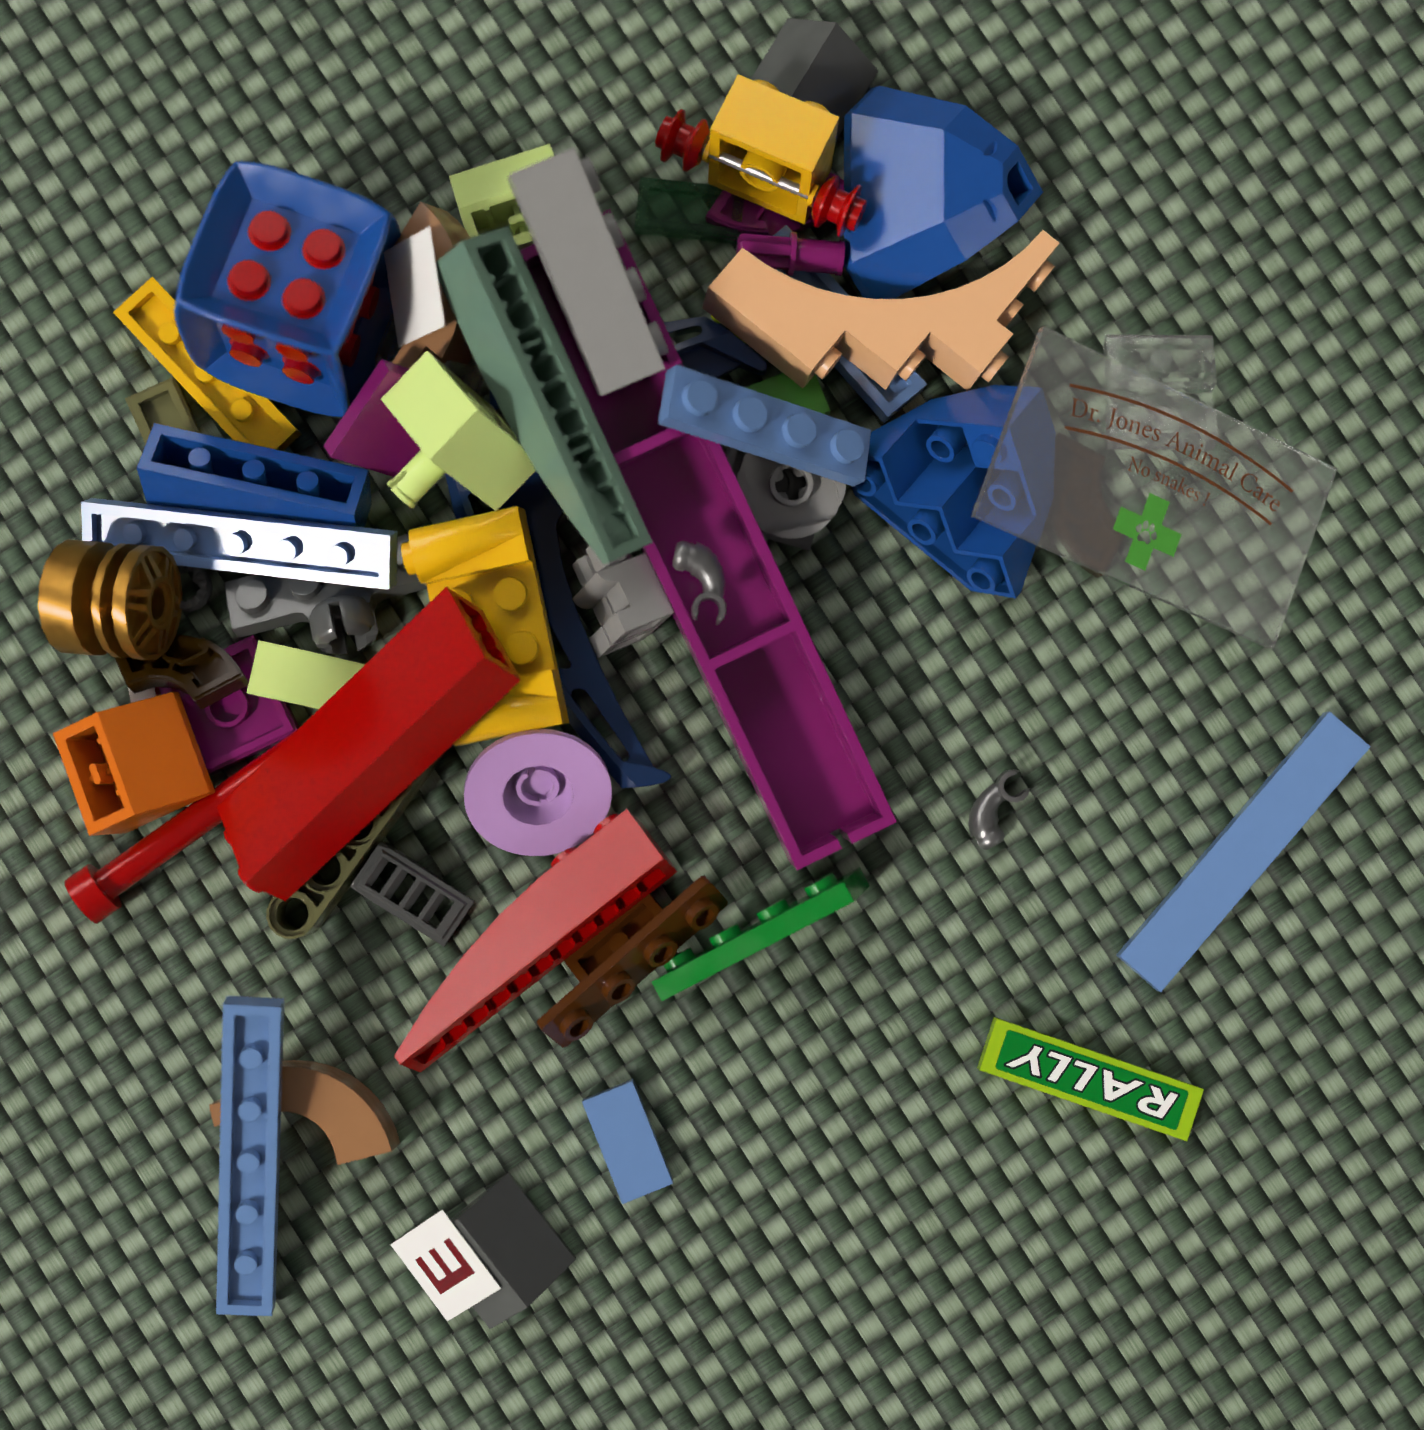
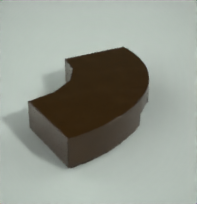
[114,634,249,710]

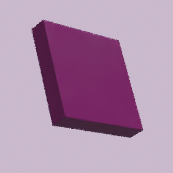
[324,359,421,477]
[158,635,299,776]

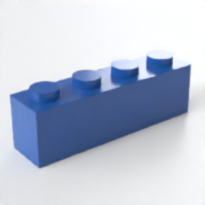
[137,423,372,528]

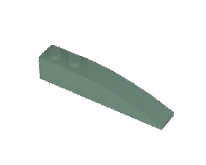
[436,226,653,565]

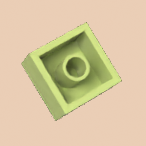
[381,350,536,511]

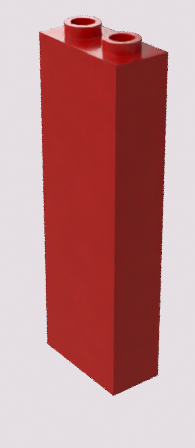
[217,586,521,901]

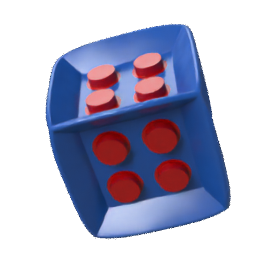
[174,161,401,417]

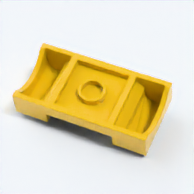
[401,506,569,746]

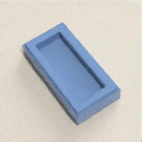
[582,1079,673,1204]

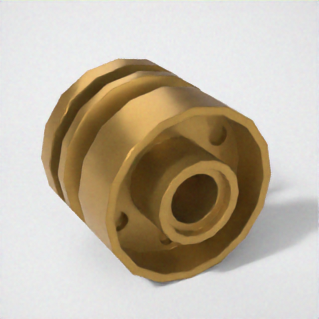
[38,539,183,660]

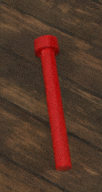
[64,727,300,924]

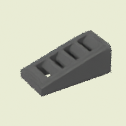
[350,842,476,947]

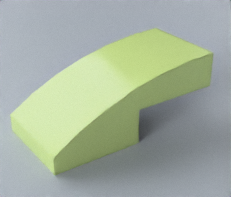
[246,640,365,709]

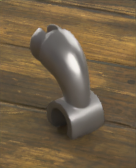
[673,541,726,625]
[968,769,1030,850]

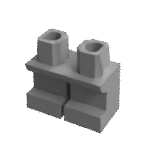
[572,546,674,658]

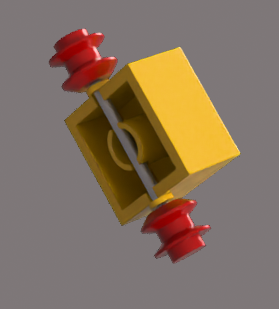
[655,74,867,238]

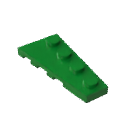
[652,867,870,1001]

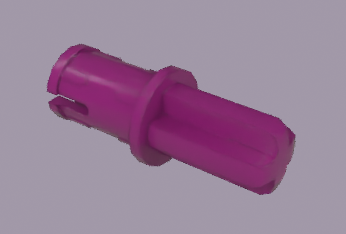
[736,232,845,276]

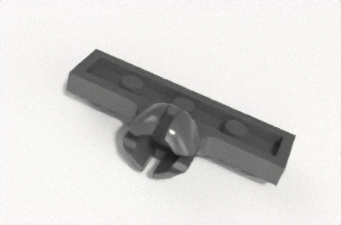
[224,534,427,655]

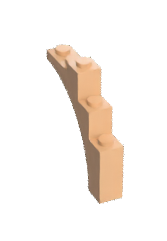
[702,230,1059,391]

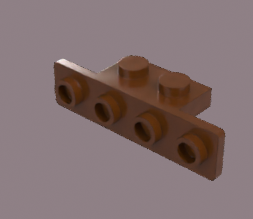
[537,876,728,1048]

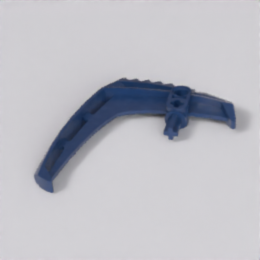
[445,316,767,788]

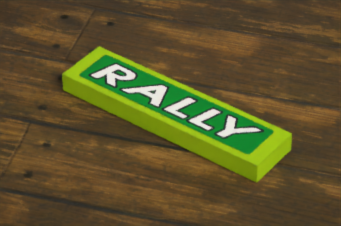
[977,1017,1204,1141]

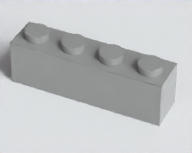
[507,147,668,396]

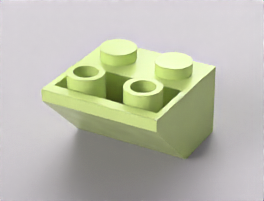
[449,144,554,251]

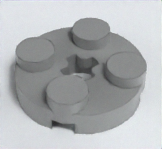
[736,453,846,539]

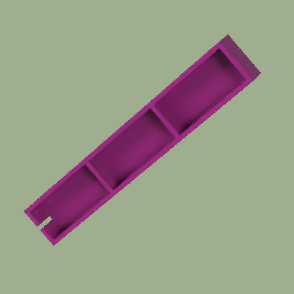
[520,209,897,870]

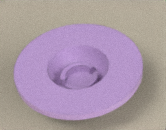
[464,729,612,856]

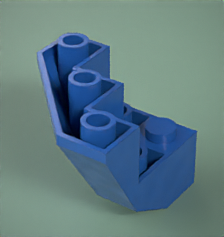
[844,86,1043,299]
[851,385,1054,598]

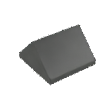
[751,18,878,144]
[450,1172,576,1329]

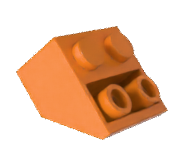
[53,692,215,836]

